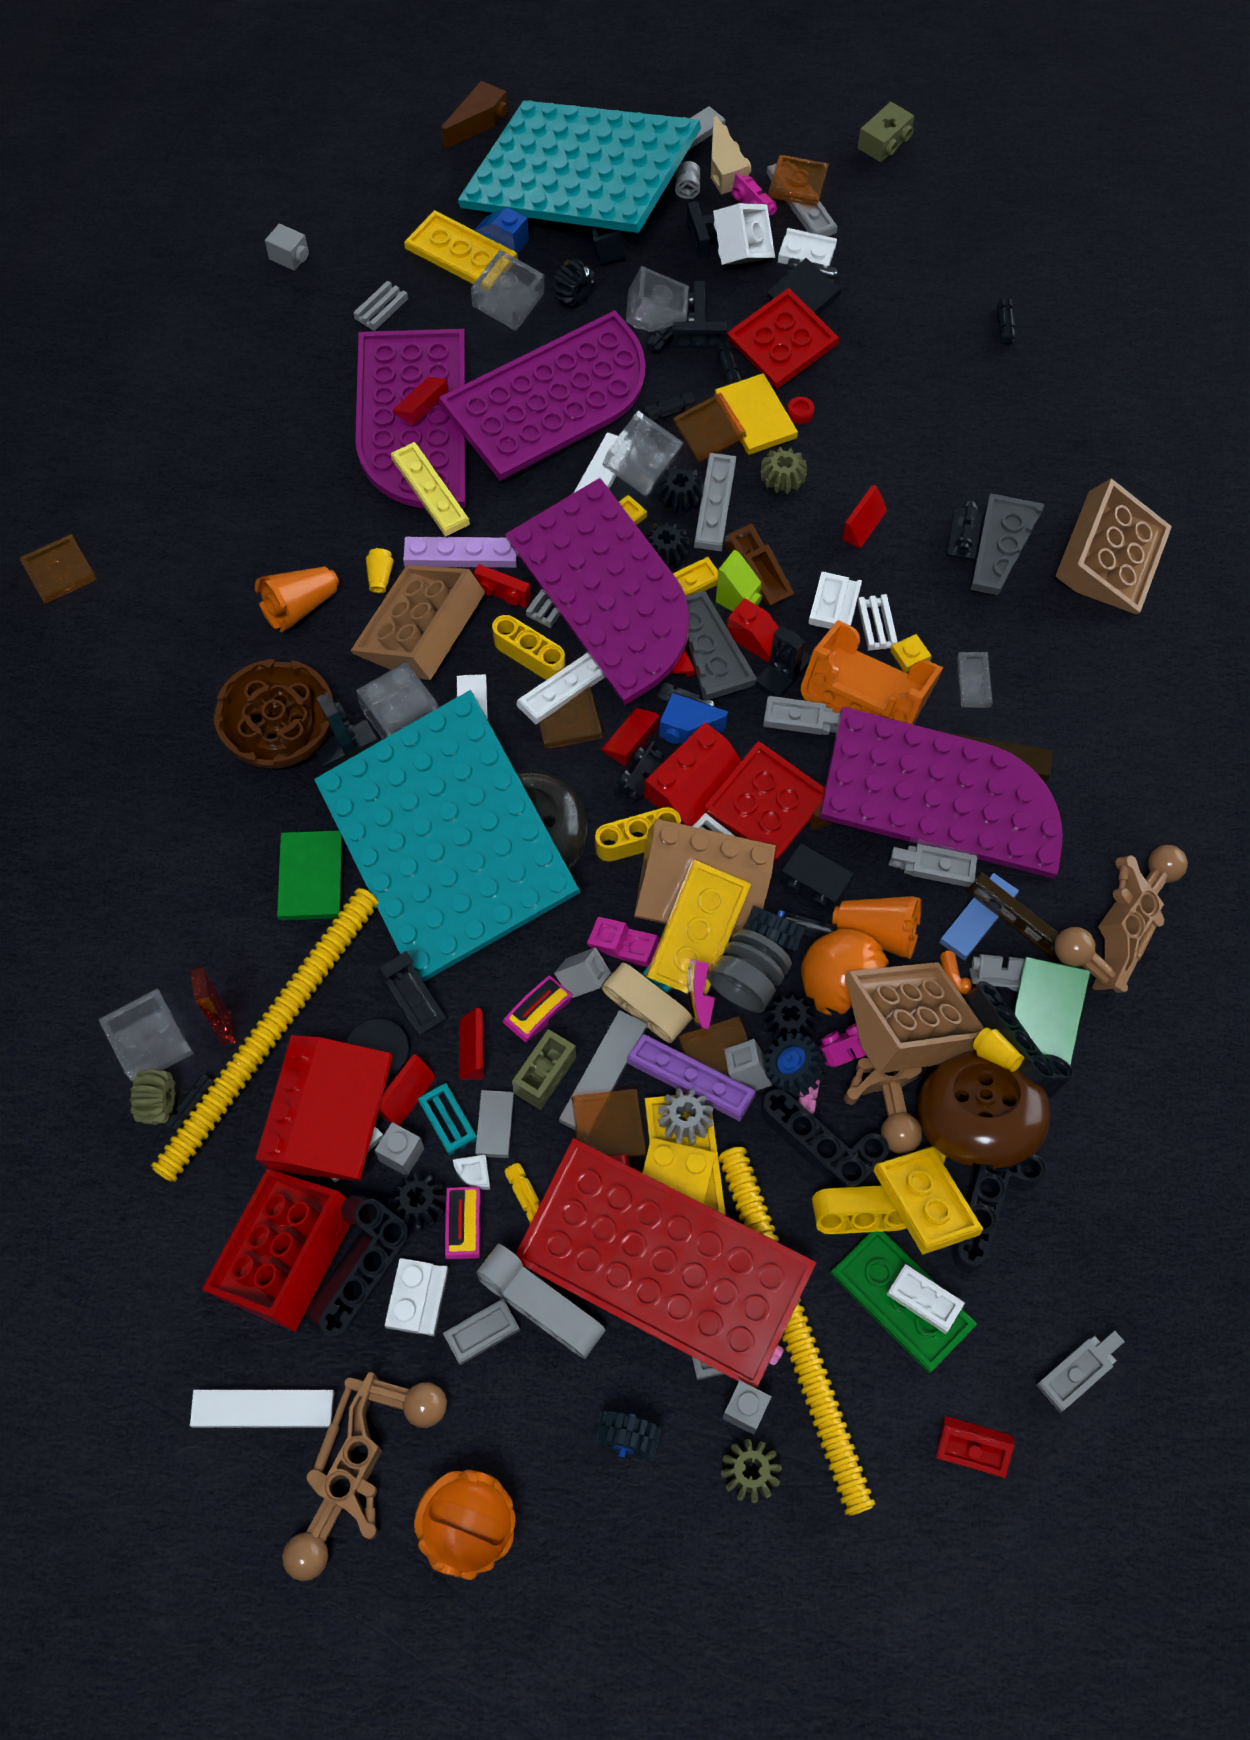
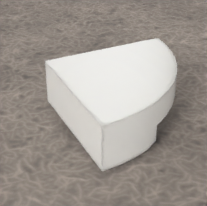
[453,1155,490,1190]

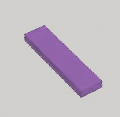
[627,1033,756,1121]

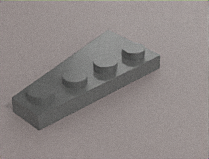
[971,493,1045,595]
[685,591,757,701]

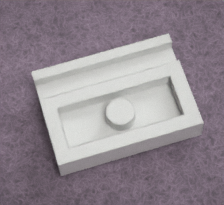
[778,228,837,268]
[809,572,862,629]
[385,1258,449,1337]

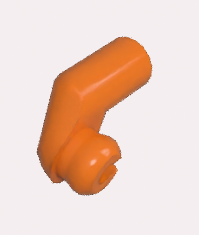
[940,951,972,995]

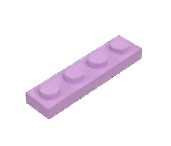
[403,537,517,568]

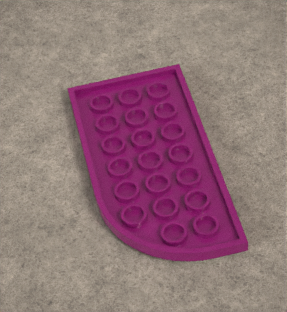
[439,310,646,481]
[356,329,466,509]
[505,478,690,705]
[819,707,1063,879]

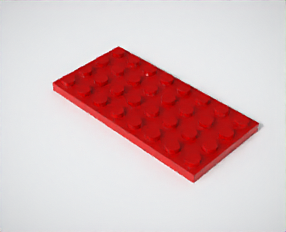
[515,1138,817,1389]

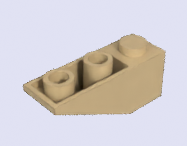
[710,116,751,195]

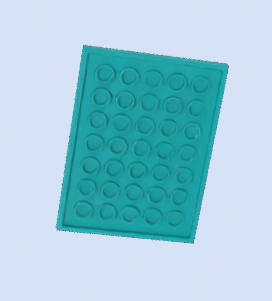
[458,100,701,233]
[314,690,581,982]

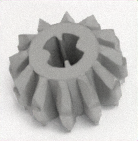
[658,1088,713,1145]

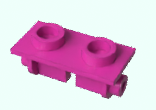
[731,173,777,215]
[819,1023,866,1067]

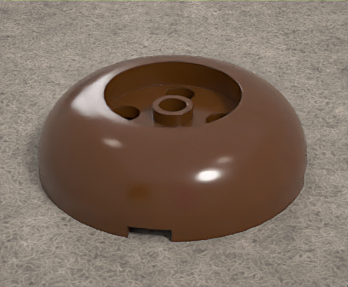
[214,659,334,769]
[917,1051,1051,1169]

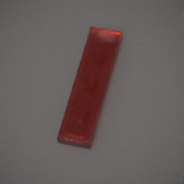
[190,967,235,1045]

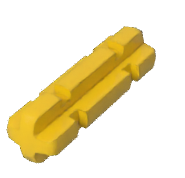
[505,1163,540,1224]

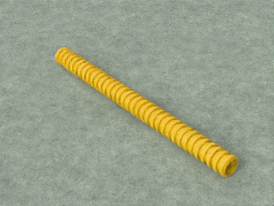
[151,888,379,1182]
[718,1147,876,1516]

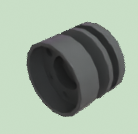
[708,929,792,1013]

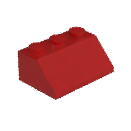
[644,722,741,826]

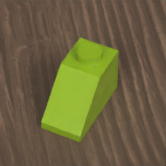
[716,550,762,611]

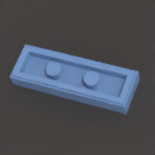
[939,873,1019,961]

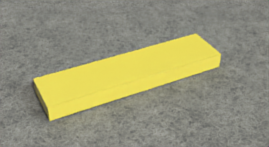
[391,442,470,537]

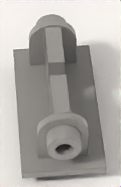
[969,954,1024,991]

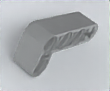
[476,1244,606,1359]

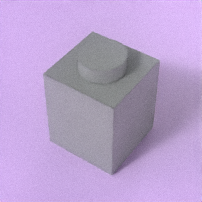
[265,223,309,271]
[375,1122,424,1176]
[722,1380,771,1435]

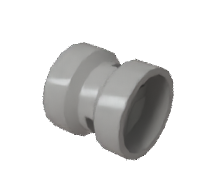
[675,161,700,199]

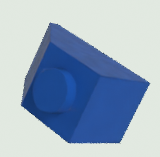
[474,207,529,254]
[659,693,728,744]

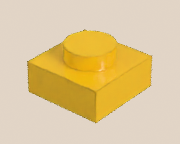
[890,634,931,673]

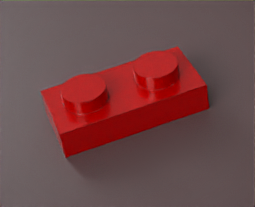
[474,564,531,608]

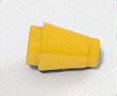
[366,548,394,593]
[973,1028,1024,1072]

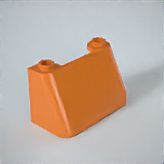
[800,620,943,725]

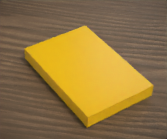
[715,373,798,455]
[873,1146,983,1255]

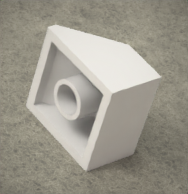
[713,203,775,265]

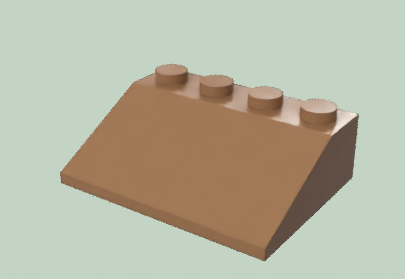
[1056,478,1172,614]
[351,565,486,680]
[634,819,776,938]
[845,962,985,1074]

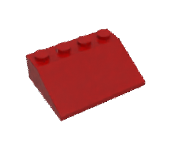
[255,1035,393,1181]
[202,1169,350,1332]

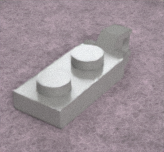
[763,696,840,735]
[889,844,978,887]
[1036,1331,1125,1413]

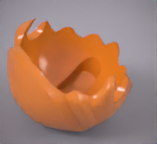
[801,929,889,1015]
[414,1470,515,1580]

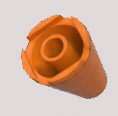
[255,566,339,632]
[833,896,921,958]

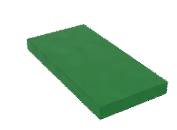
[830,1231,977,1374]

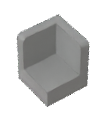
[554,947,611,998]
[724,1039,773,1091]

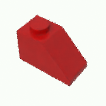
[727,598,779,663]

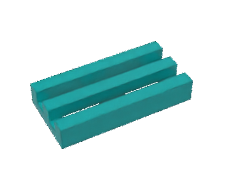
[417,1083,477,1156]

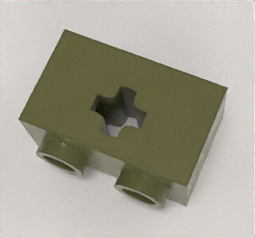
[858,101,914,162]
[512,1029,576,1110]

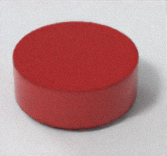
[787,397,814,424]

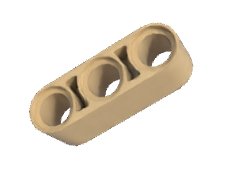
[601,963,692,1043]

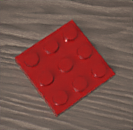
[727,288,839,389]
[703,741,825,863]

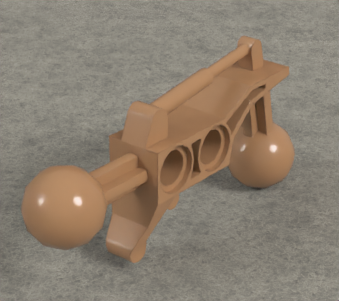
[1054,844,1188,993]
[844,1055,922,1154]
[282,1372,447,1581]

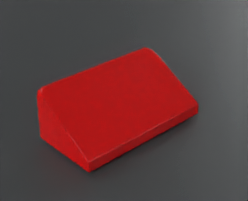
[392,377,449,426]
[842,485,887,548]
[602,708,660,766]
[459,1008,485,1080]
[378,1054,435,1126]
[936,1416,1014,1478]

